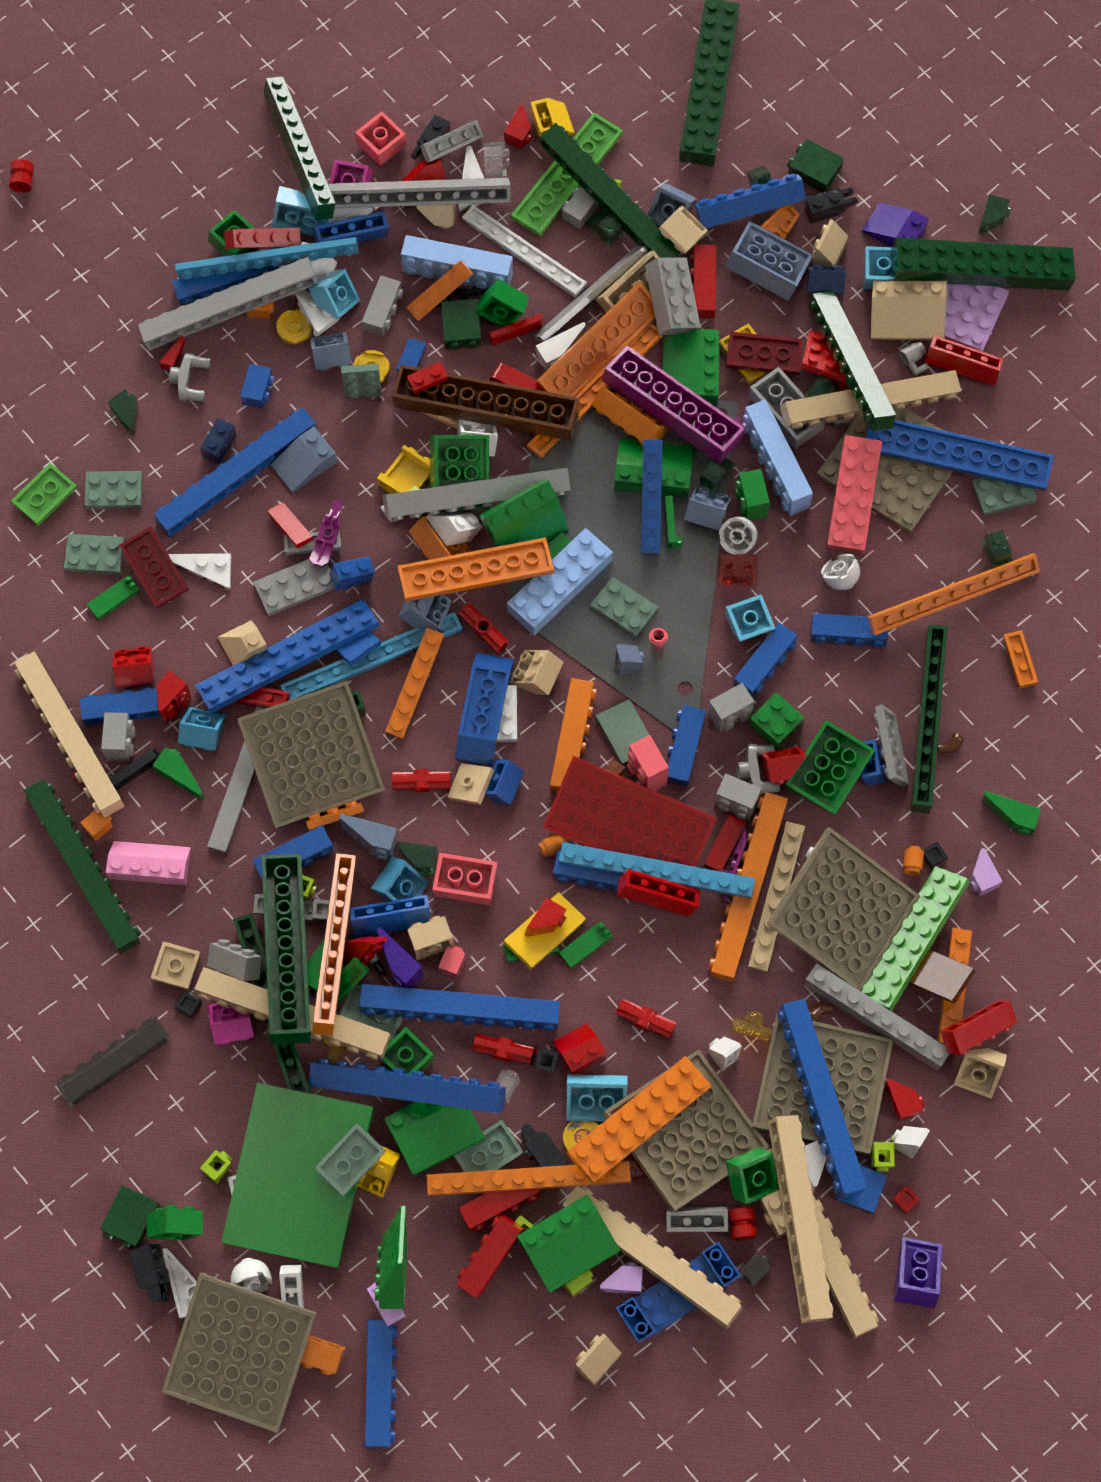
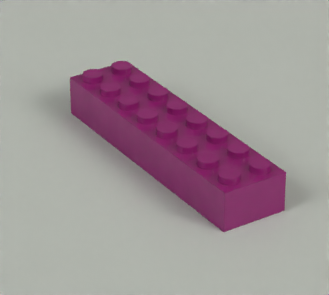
[602,346,745,463]

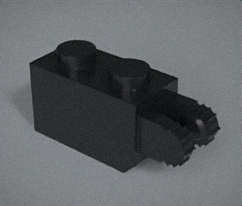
[411,114,451,162]
[805,188,858,224]
[521,1124,568,1167]
[129,1244,171,1302]

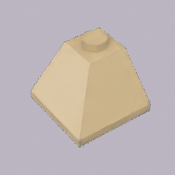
[417,204,456,228]
[218,620,268,665]
[954,1048,1007,1099]

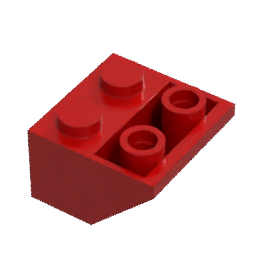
[112,646,155,688]
[157,670,191,724]

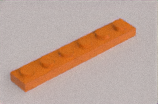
[385,628,444,740]

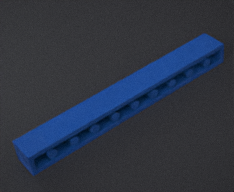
[154,407,317,538]
[360,984,560,1032]
[777,999,867,1199]
[308,1058,506,1113]

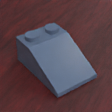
[271,426,337,493]
[339,814,399,862]

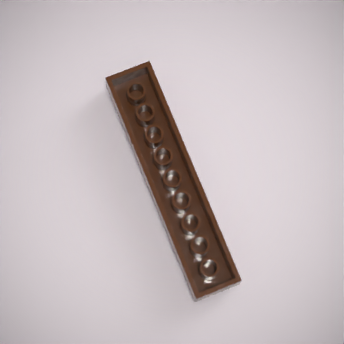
[391,364,581,441]

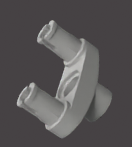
[169,353,211,402]
[736,744,780,795]

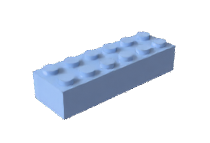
[401,235,513,288]
[742,399,813,516]
[507,528,613,636]

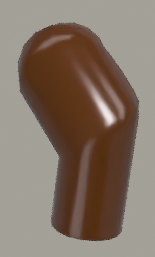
[937,733,963,754]
[809,1004,833,1022]

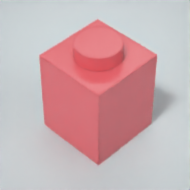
[438,946,466,979]

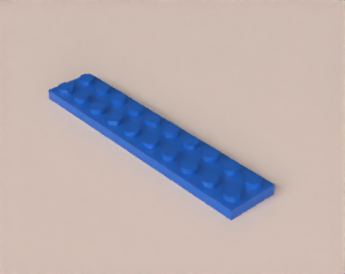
[866,420,1054,491]
[195,599,380,714]

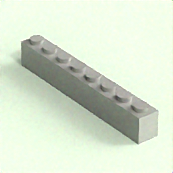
[804,963,949,1071]

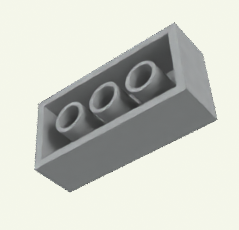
[645,258,701,335]
[749,367,825,450]

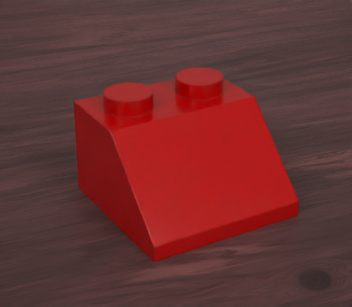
[761,746,806,784]
[552,1023,607,1074]

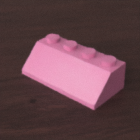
[106,841,191,885]

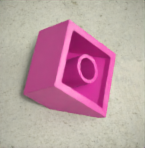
[329,159,373,184]
[208,1003,254,1045]

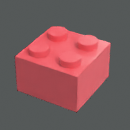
[355,111,407,166]

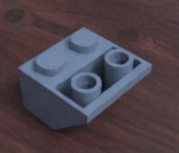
[684,487,731,530]
[399,595,452,630]

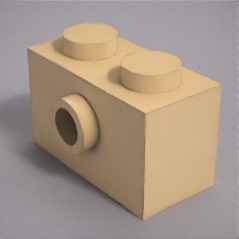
[760,1190,787,1239]

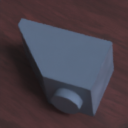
[615,644,645,676]

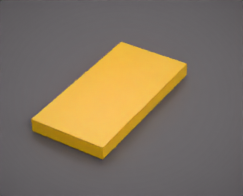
[503,892,586,970]

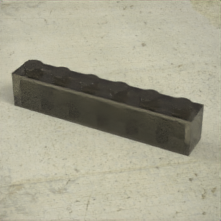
[55,1016,171,1108]

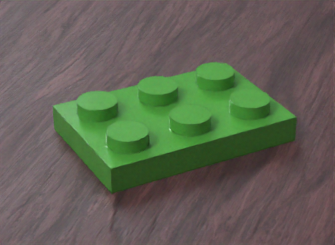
[11,463,77,526]

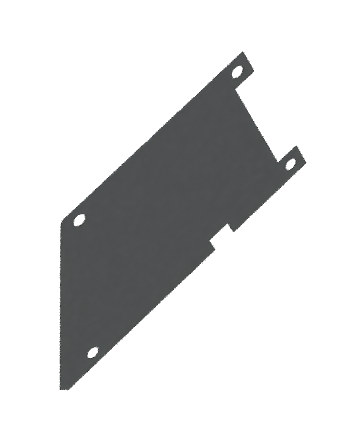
[509,390,738,730]

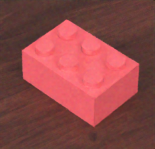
[627,735,669,791]
[432,853,498,906]

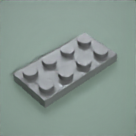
[253,559,335,617]
[874,705,909,787]

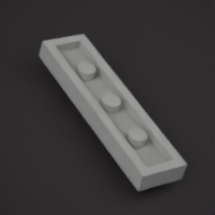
[420,120,484,163]

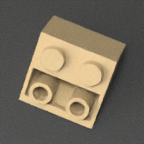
[659,206,708,253]
[811,219,849,268]
[509,650,564,695]
[575,1333,621,1386]

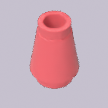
[649,628,668,650]

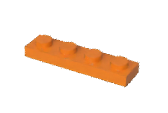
[406,260,473,321]

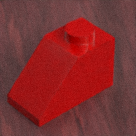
[504,104,533,150]
[524,897,567,937]
[884,1079,925,1122]

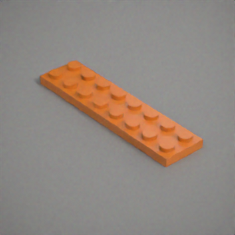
[536,282,655,397]
[398,538,554,602]
[566,1056,712,1185]

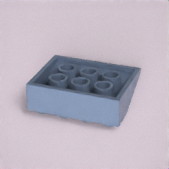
[725,221,812,301]

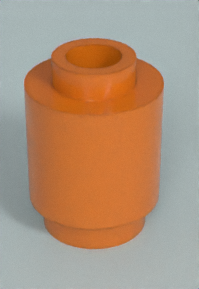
[538,833,568,857]
[903,846,924,876]

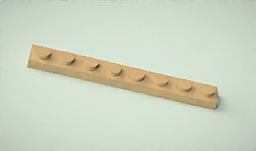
[748,821,805,973]

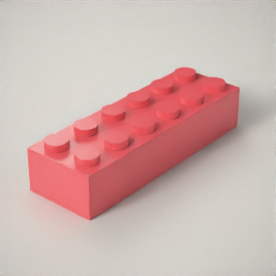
[826,435,882,554]

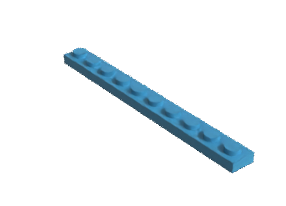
[175,237,359,280]
[280,612,463,700]
[559,842,755,899]

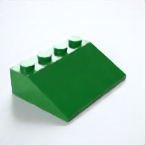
[663,329,719,406]
[430,435,490,510]
[614,438,694,498]
[479,480,569,547]
[784,720,875,815]
[384,1102,485,1176]
[517,1194,620,1293]
[375,1206,407,1309]

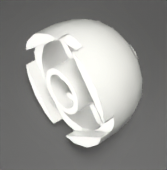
[719,517,757,555]
[821,554,860,590]
[230,1258,273,1293]

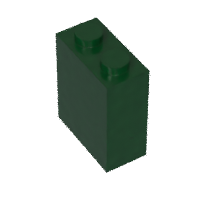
[787,139,844,193]
[441,299,481,350]
[100,1185,161,1250]

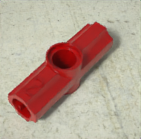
[458,603,509,654]
[392,769,451,793]
[615,998,677,1039]
[472,1033,534,1065]

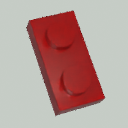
[407,361,449,394]

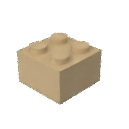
[407,916,454,961]

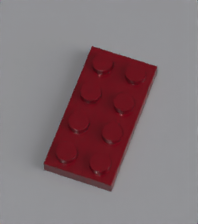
[726,332,803,375]
[119,526,189,609]

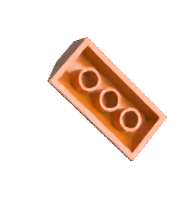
[591,385,670,445]
[409,516,472,560]

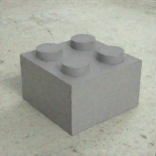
[708,683,754,732]
[101,712,136,762]
[714,773,761,820]

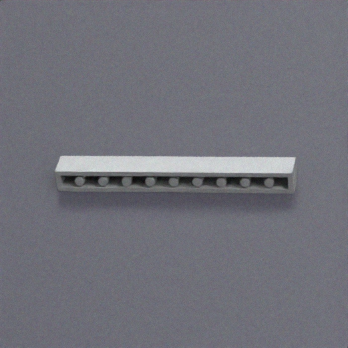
[328,178,510,208]
[138,257,319,351]
[382,468,571,521]

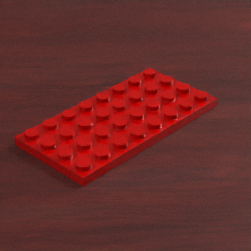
[543,756,717,867]

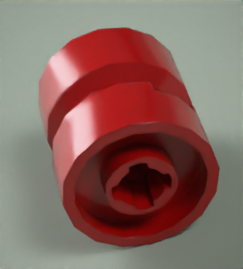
[8,159,34,193]
[728,1207,757,1241]

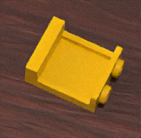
[377,445,430,494]

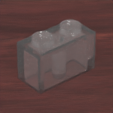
[483,142,510,177]

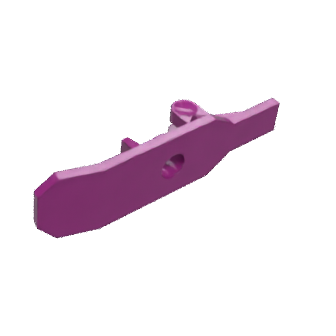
[309,499,344,567]
[720,828,746,903]

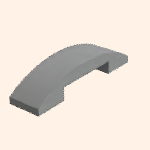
[253,894,330,921]

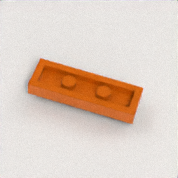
[1003,630,1038,689]
[305,801,364,830]

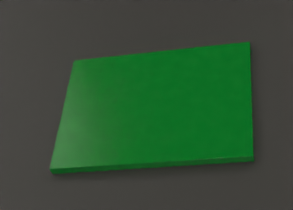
[221,1083,374,1268]

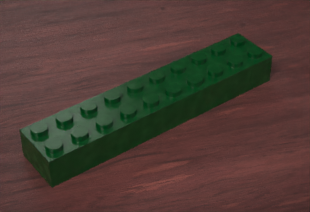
[679,0,740,166]
[891,238,1076,290]
[262,854,311,1045]

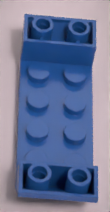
[455,653,514,767]
[616,1241,741,1343]

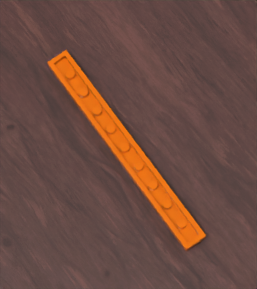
[527,322,663,459]
[867,553,1040,635]
[427,1161,631,1196]

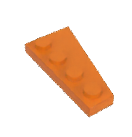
[760,204,800,239]

